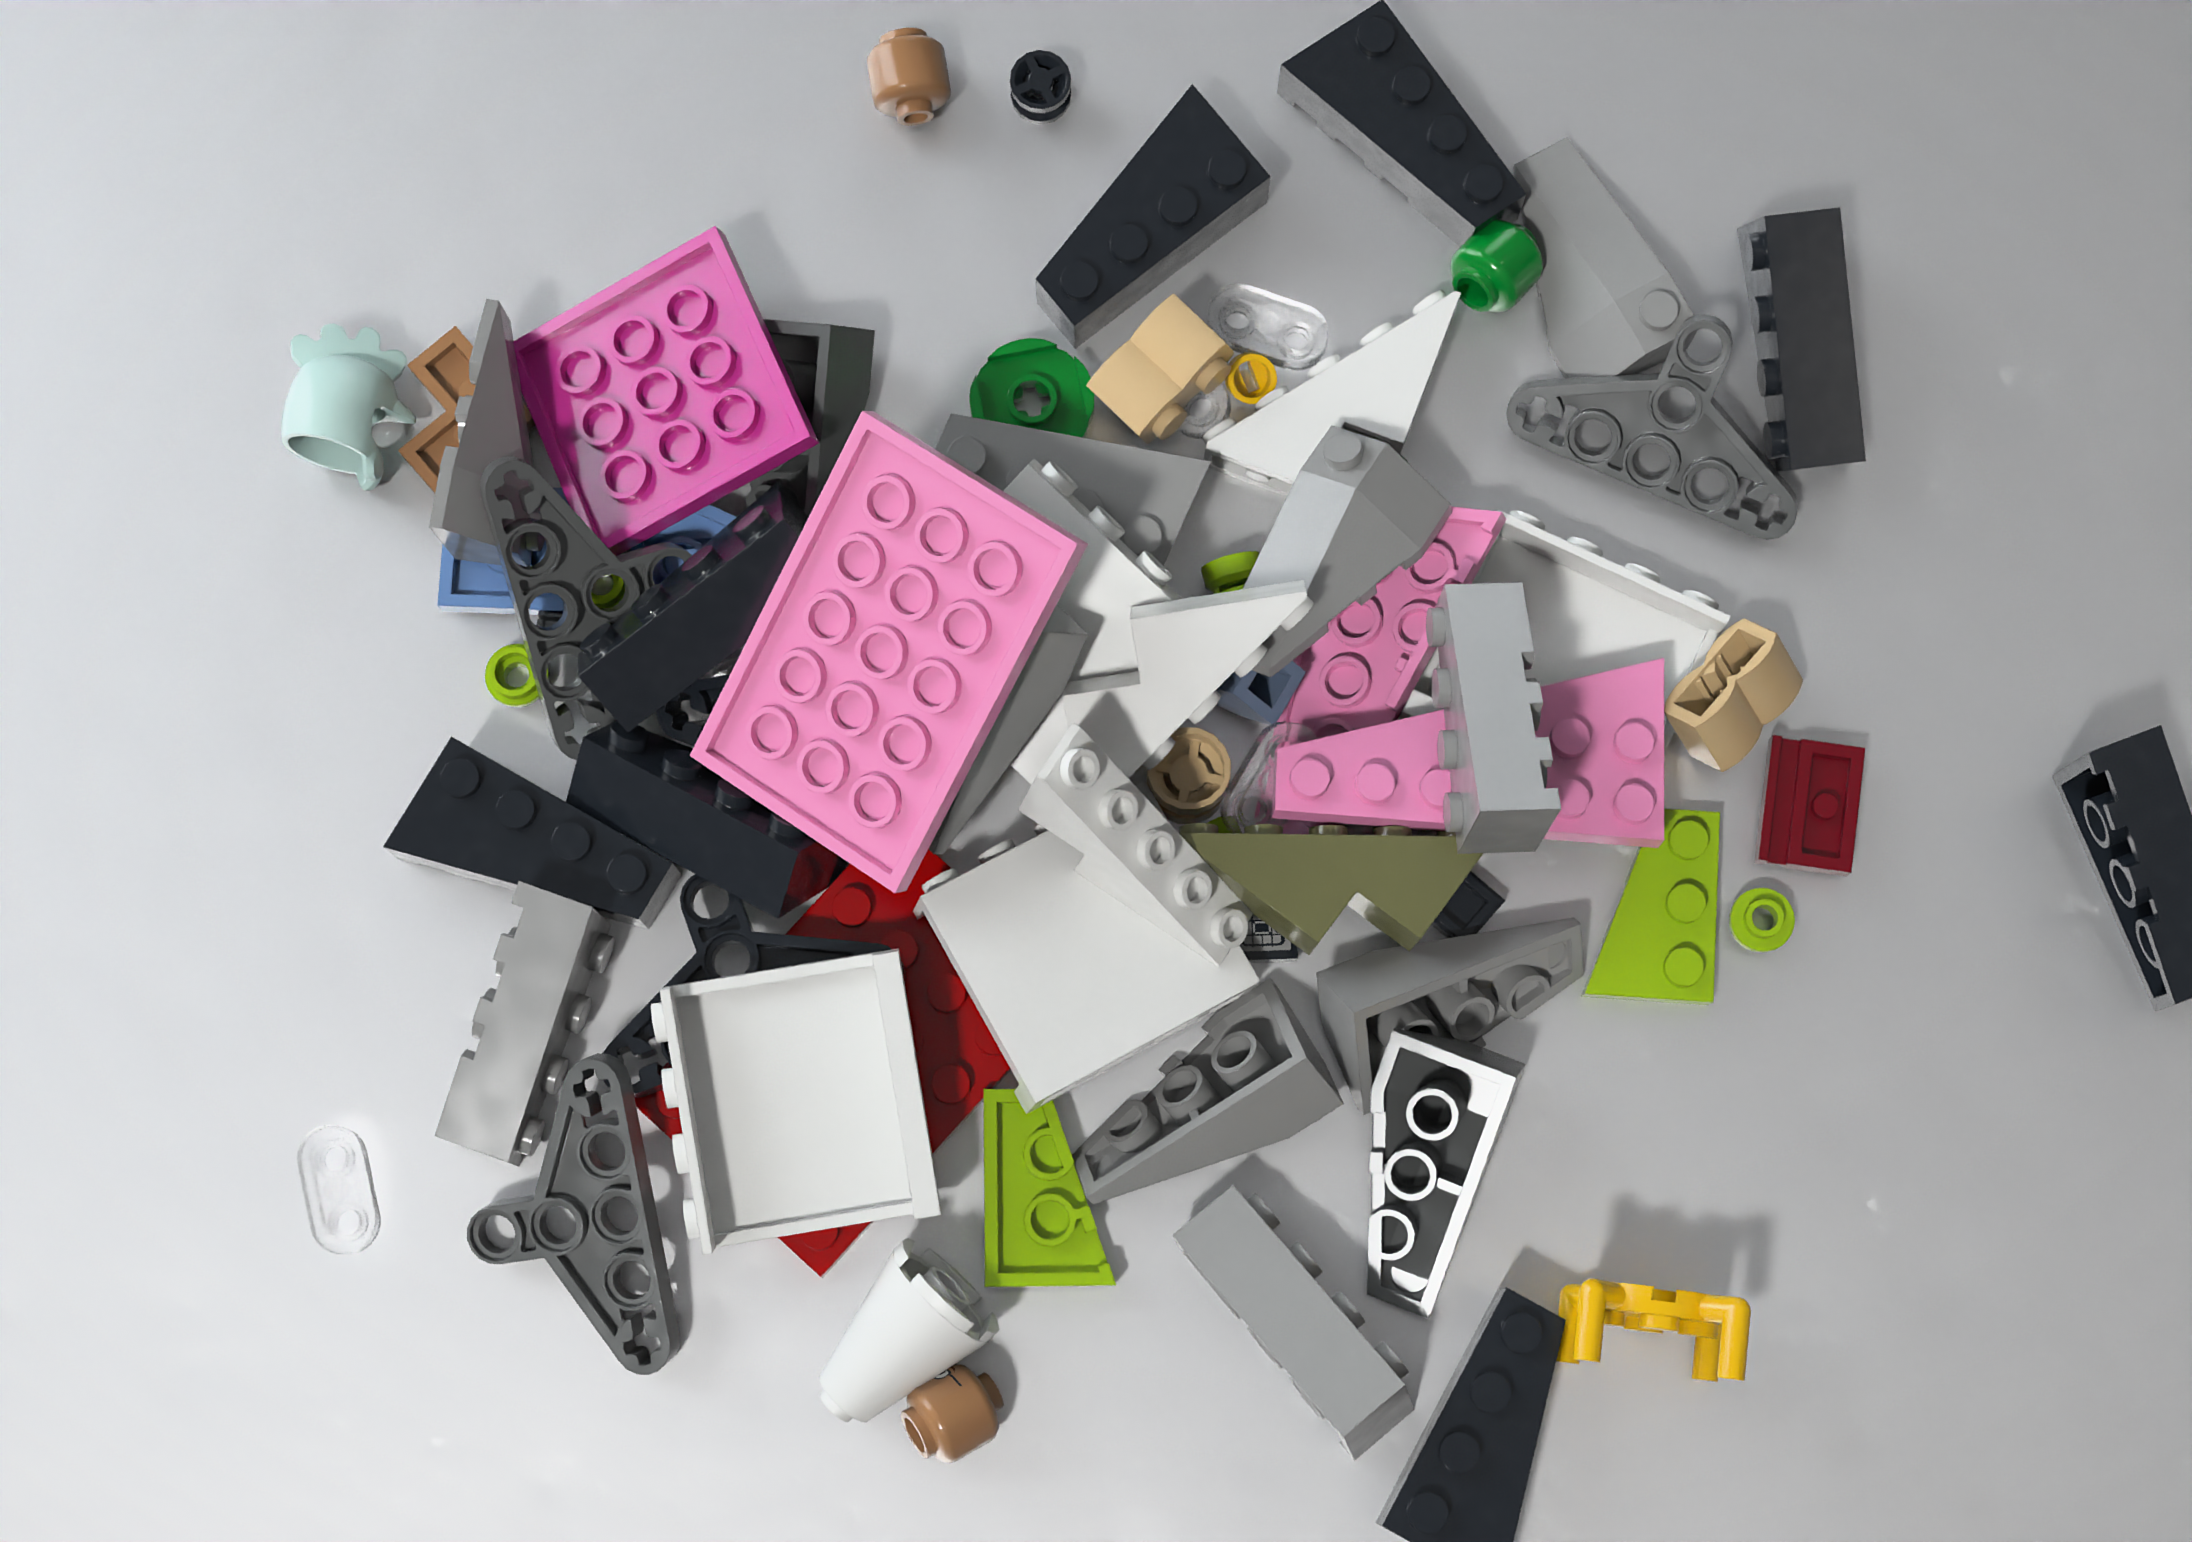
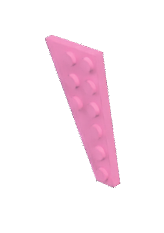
[1253,506,1506,834]
[1272,658,1664,848]

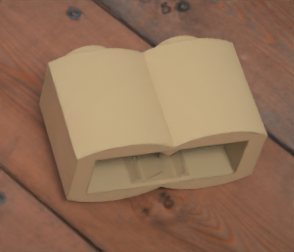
[1086,293,1234,445]
[1664,618,1803,772]

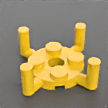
[1556,1278,1751,1382]

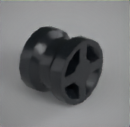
[1010,50,1071,124]

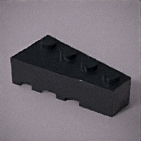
[1277,0,1526,246]
[1035,84,1271,349]
[1737,207,1866,472]
[577,481,809,733]
[566,721,848,919]
[2052,725,2192,1012]
[383,736,682,930]
[1375,1287,1566,1542]

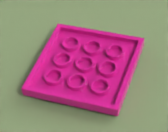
[514,226,819,556]

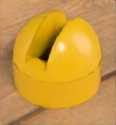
[1225,352,1277,404]

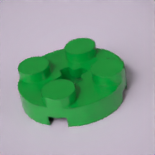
[969,338,1094,438]

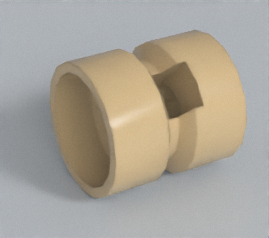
[1147,727,1231,824]

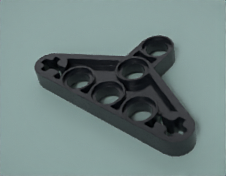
[602,874,907,1098]

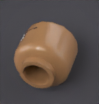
[867,28,951,126]
[901,1364,1004,1463]

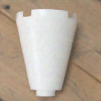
[819,1238,1000,1423]

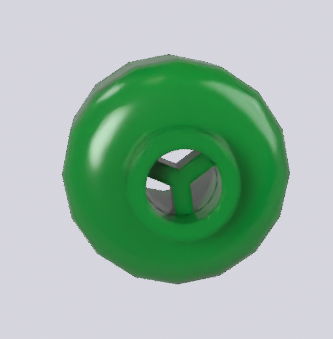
[1450,219,1543,313]

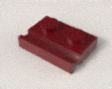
[1754,735,1865,877]

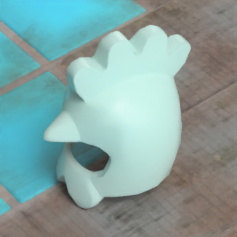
[281,323,416,491]

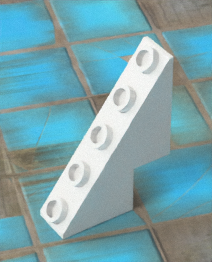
[1202,290,1461,497]
[1062,580,1314,778]
[1018,722,1253,967]

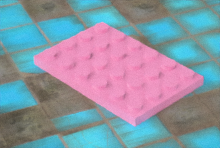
[690,411,1088,893]

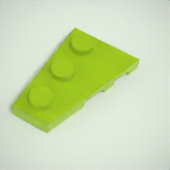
[1581,808,1720,1005]
[983,1089,1116,1288]

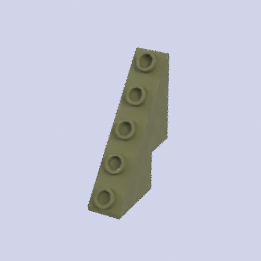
[1179,823,1483,955]

